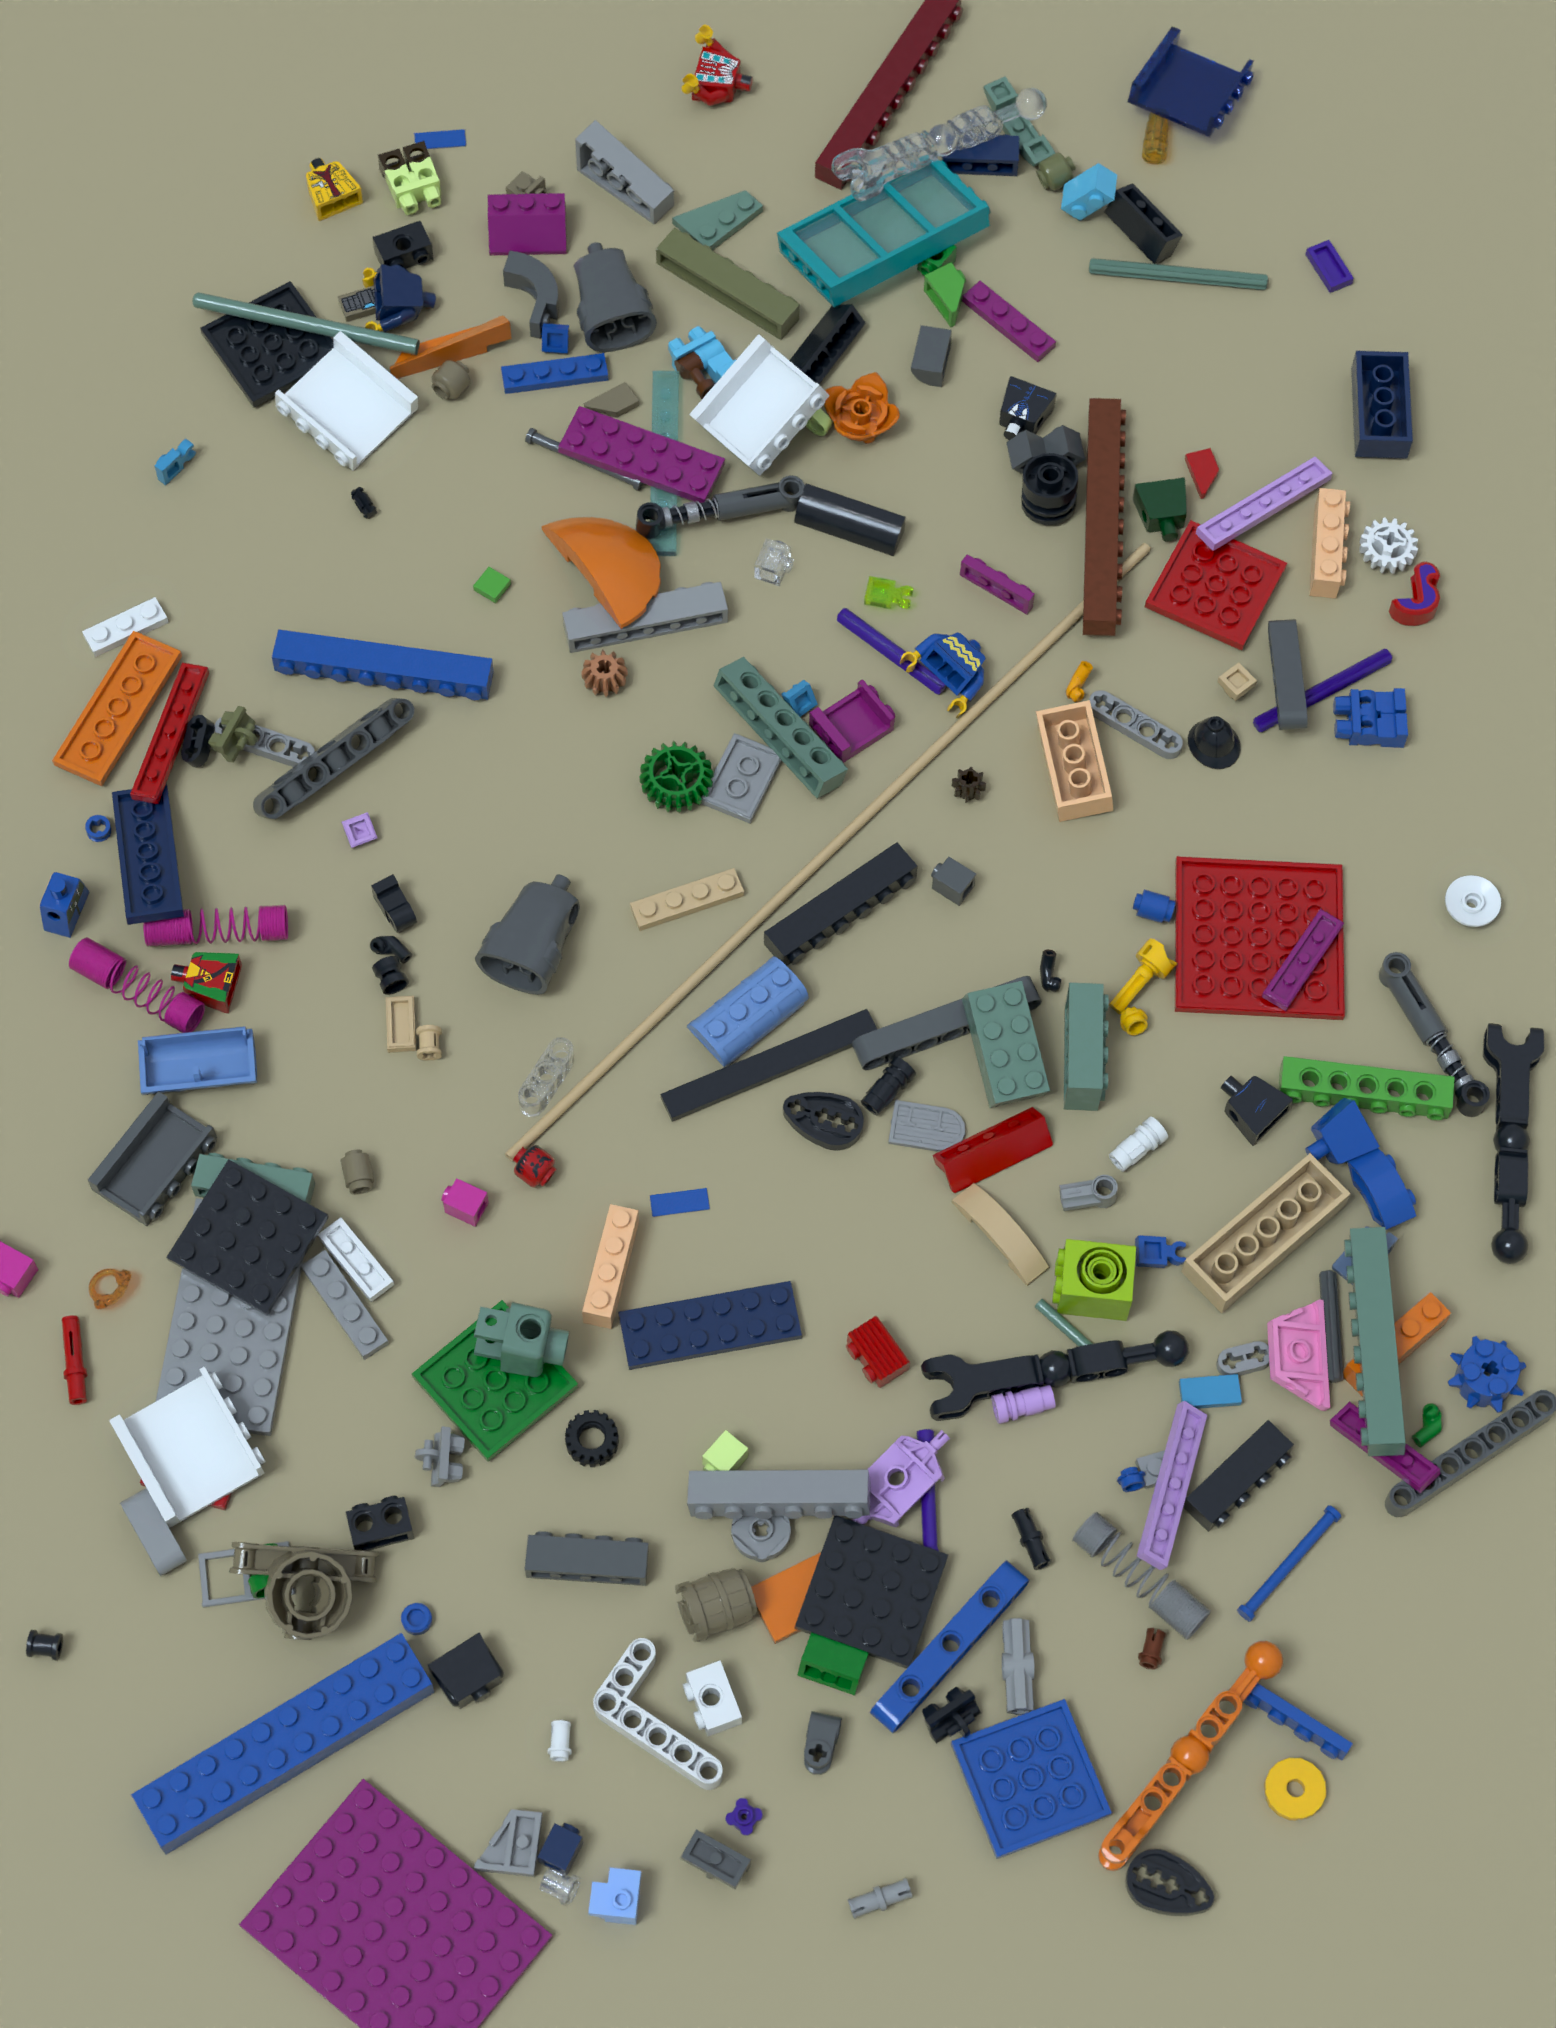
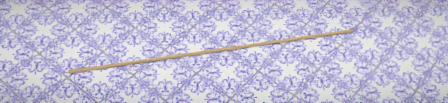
[505,543,1151,1162]

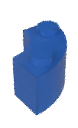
[1347,1148,1416,1230]

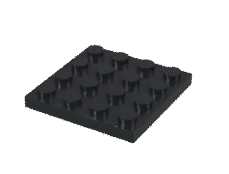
[200,281,334,408]
[166,1159,329,1316]
[794,1516,948,1669]

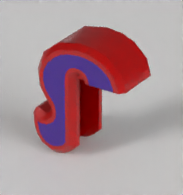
[1389,562,1440,626]

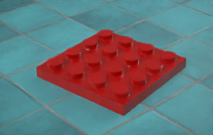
[1145,520,1287,651]

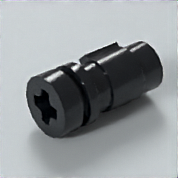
[861,1057,916,1116]

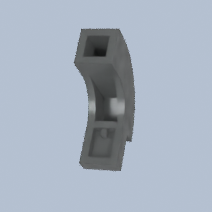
[503,250,559,339]

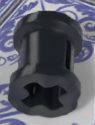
[26,1630,63,1661]

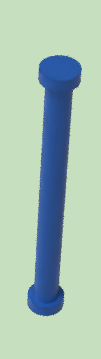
[1237,1505,1342,1622]

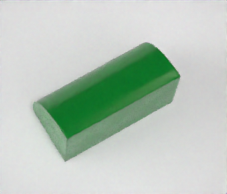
[797,1633,869,1696]

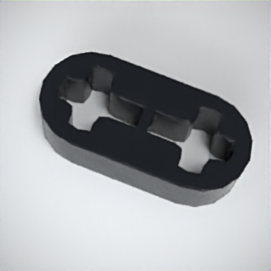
[181,715,215,768]

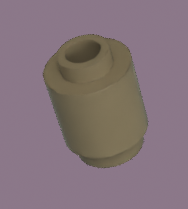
[340,1150,374,1194]

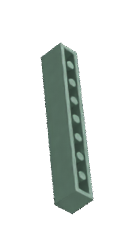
[1344,1227,1406,1456]

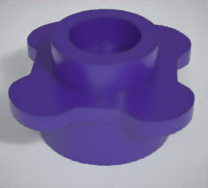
[726,1798,762,1836]

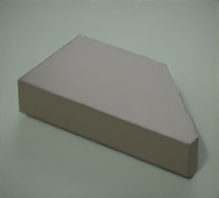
[584,382,639,417]

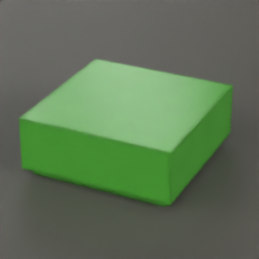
[473,567,511,603]

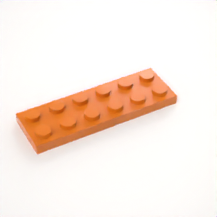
[52,631,182,786]

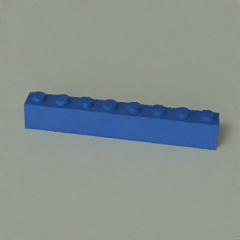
[272,629,494,700]

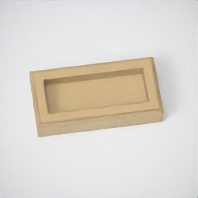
[386,995,416,1053]

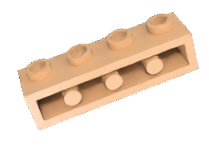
[1309,488,1350,599]

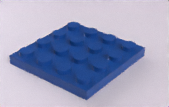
[951,1699,1112,1859]

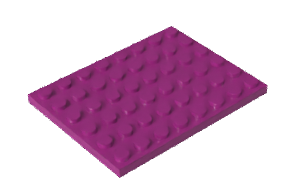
[239,1779,553,2028]

